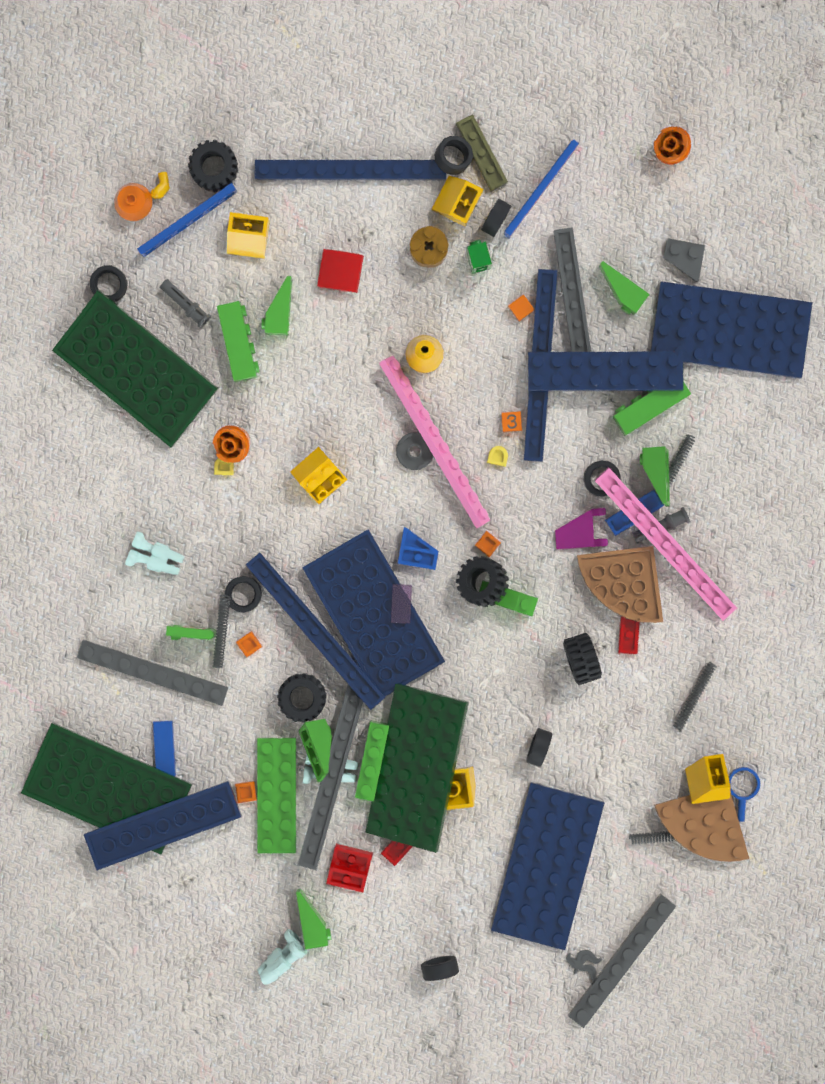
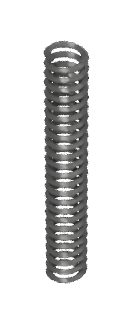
[669,434,696,487]
[212,595,231,668]
[673,662,717,732]
[629,831,676,844]

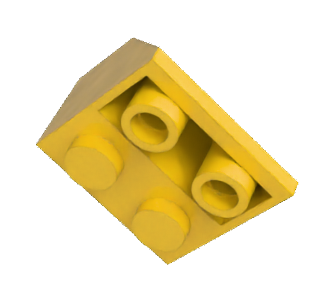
[431,175,483,227]
[227,212,270,259]
[290,446,348,504]
[685,754,731,804]

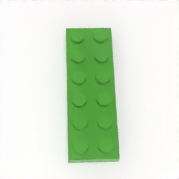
[257,738,296,853]

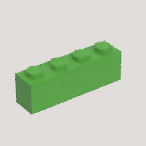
[217,301,260,383]
[613,381,691,436]
[355,720,389,802]

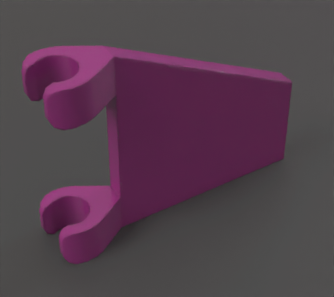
[555,508,608,549]

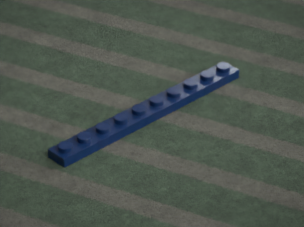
[255,160,446,180]
[523,269,558,462]
[245,553,385,711]

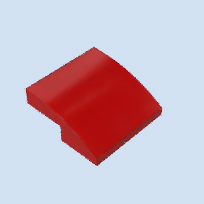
[317,249,364,293]
[326,843,373,893]

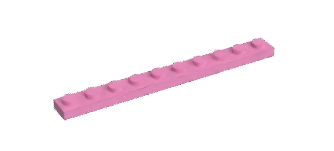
[379,356,490,529]
[594,467,737,621]

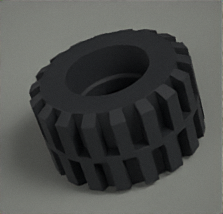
[188,140,238,192]
[456,556,509,607]
[563,633,602,685]
[277,673,327,723]

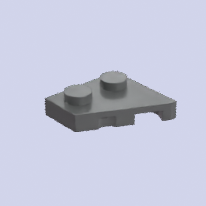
[663,238,705,282]

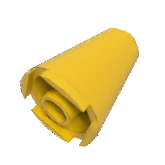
[405,335,444,373]

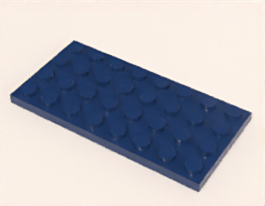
[650,281,813,379]
[302,529,445,697]
[491,782,605,950]

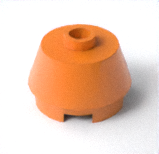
[654,126,691,165]
[114,183,152,221]
[213,425,250,463]

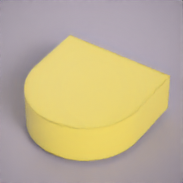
[487,446,508,467]
[214,458,234,475]

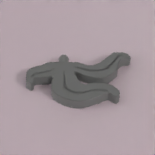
[566,950,602,982]

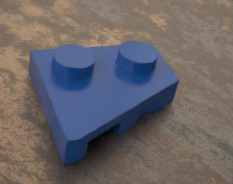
[398,527,439,570]

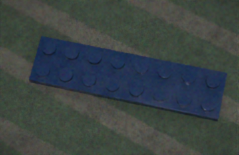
[528,351,683,391]
[83,780,242,870]

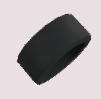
[434,136,473,175]
[481,198,512,237]
[90,265,128,302]
[583,460,621,497]
[225,576,262,613]
[526,728,552,767]
[421,956,459,981]

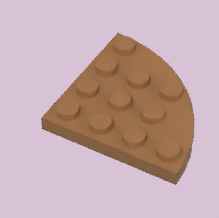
[577,546,663,623]
[654,795,749,862]

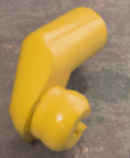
[150,172,170,199]

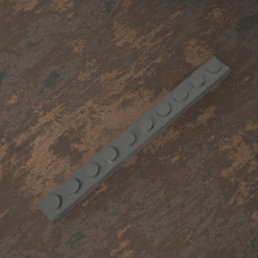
[297,685,363,871]

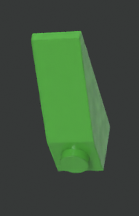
[599,261,650,315]
[261,276,292,336]
[639,446,670,507]
[479,580,538,616]
[298,719,332,782]
[296,889,332,950]

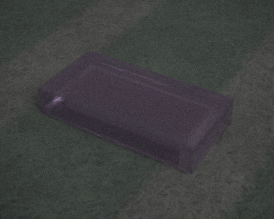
[391,584,412,623]

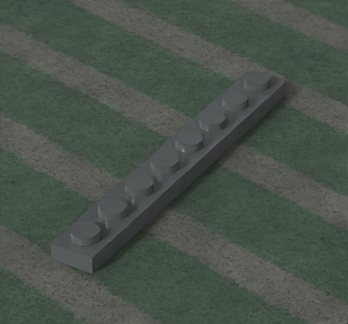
[553,227,591,352]
[77,640,229,706]
[568,893,676,1028]

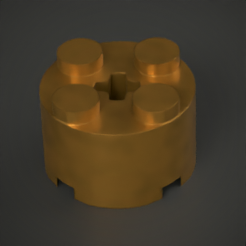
[410,226,448,268]

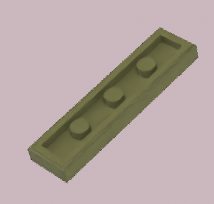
[456,114,508,192]

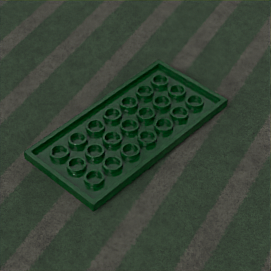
[52,290,219,448]
[365,683,469,853]
[21,722,193,855]

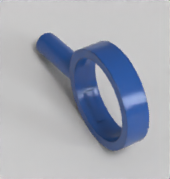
[728,767,760,822]

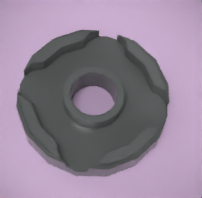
[396,432,433,470]

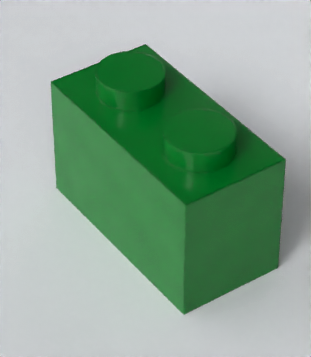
[466,240,492,274]

